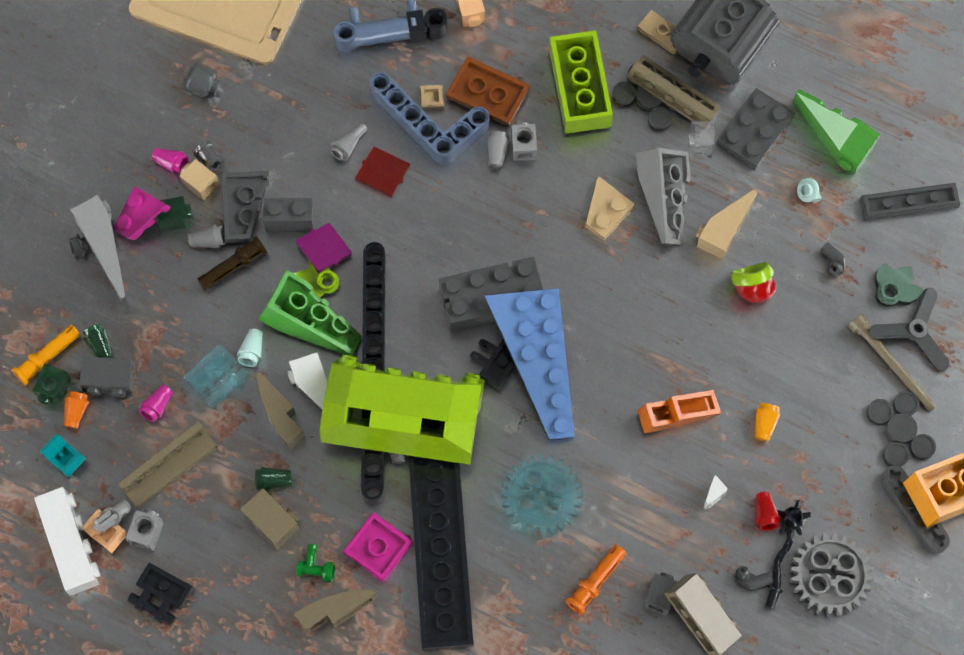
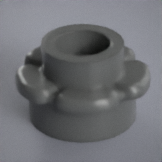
[69,234,88,257]

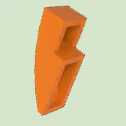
[637,390,721,434]

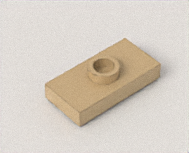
[637,10,678,55]

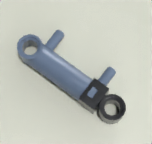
[334,0,448,53]

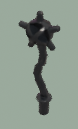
[765,500,812,610]

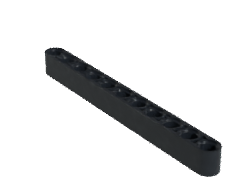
[361,242,386,506]

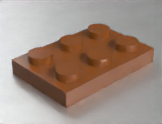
[446,56,530,127]

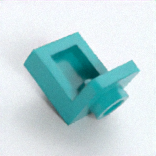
[40,434,86,478]

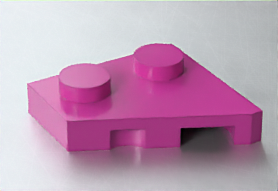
[113,186,170,241]

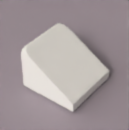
[703,475,727,510]

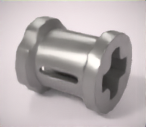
[193,141,224,172]

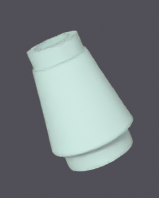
[237,329,263,367]

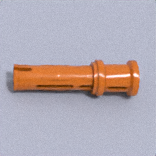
[565,544,627,615]

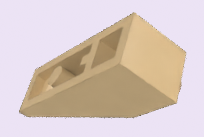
[696,190,757,260]

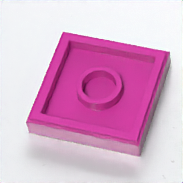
[343,512,414,583]

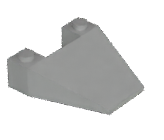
[71,195,126,302]

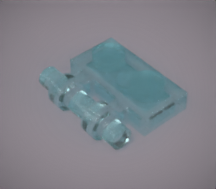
[183,344,249,408]

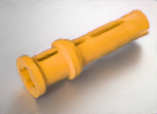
[11,324,81,386]

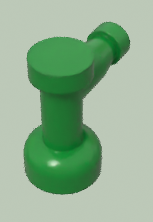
[296,544,335,583]

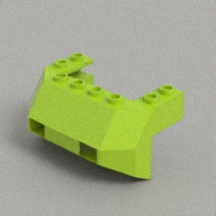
[320,355,485,465]

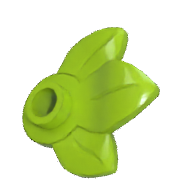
[293,260,340,298]

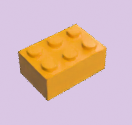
[903,453,964,528]

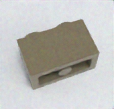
[241,488,299,550]

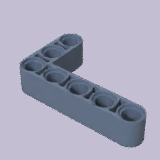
[370,72,490,165]

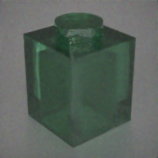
[157,196,193,232]

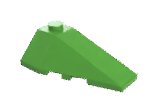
[793,89,880,174]
[258,270,362,356]

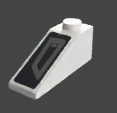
[287,352,327,413]

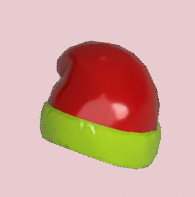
[730,262,776,304]

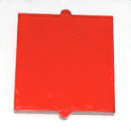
[355,146,410,198]

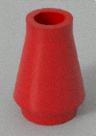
[756,492,781,531]

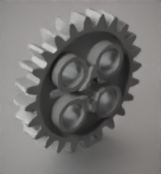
[789,533,874,617]

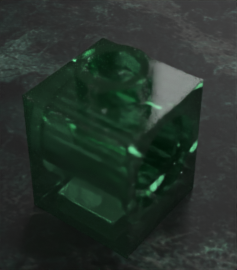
[32,364,71,406]

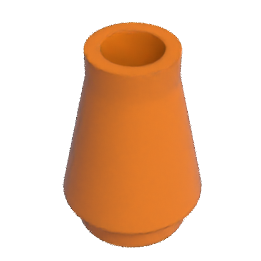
[63,391,89,429]

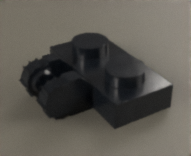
[470,338,515,391]

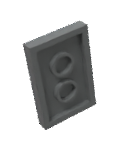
[716,88,795,169]

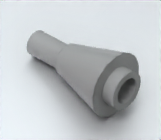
[330,123,367,161]

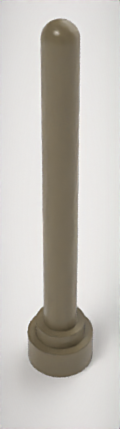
[848,313,935,411]

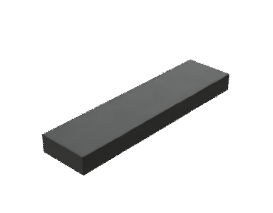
[860,183,961,220]

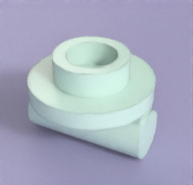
[797,178,822,203]

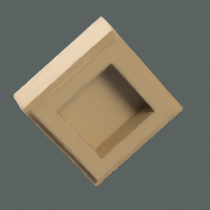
[419,85,444,111]

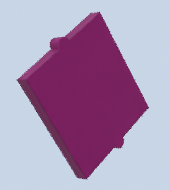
[296,223,352,273]

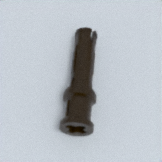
[197,236,268,291]

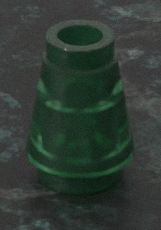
[83,324,113,358]
[255,467,292,491]

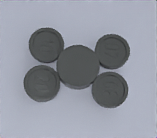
[612,64,676,130]
[868,391,936,467]

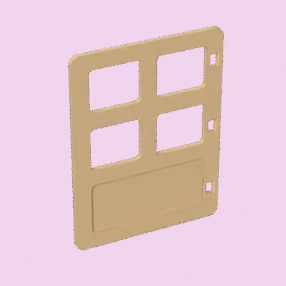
[129,0,302,65]

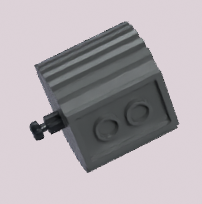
[670,0,779,85]

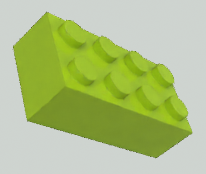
[549,30,613,134]

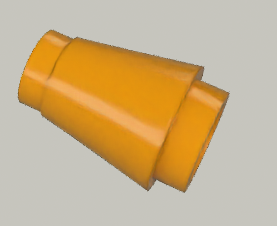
[755,403,781,441]

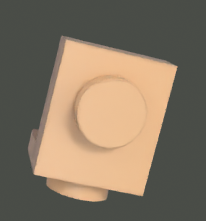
[82,509,127,553]

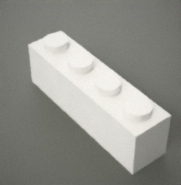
[34,487,101,596]

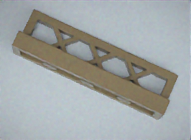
[627,55,721,130]
[118,421,218,510]

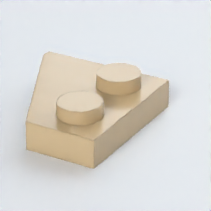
[585,177,635,241]

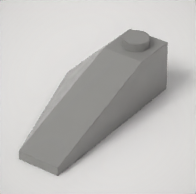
[636,148,690,245]

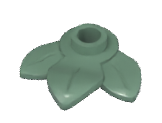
[876,263,923,305]

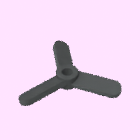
[869,288,950,371]

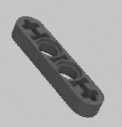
[882,465,950,554]

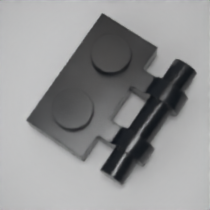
[127,562,194,626]

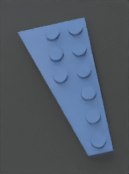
[484,288,575,440]

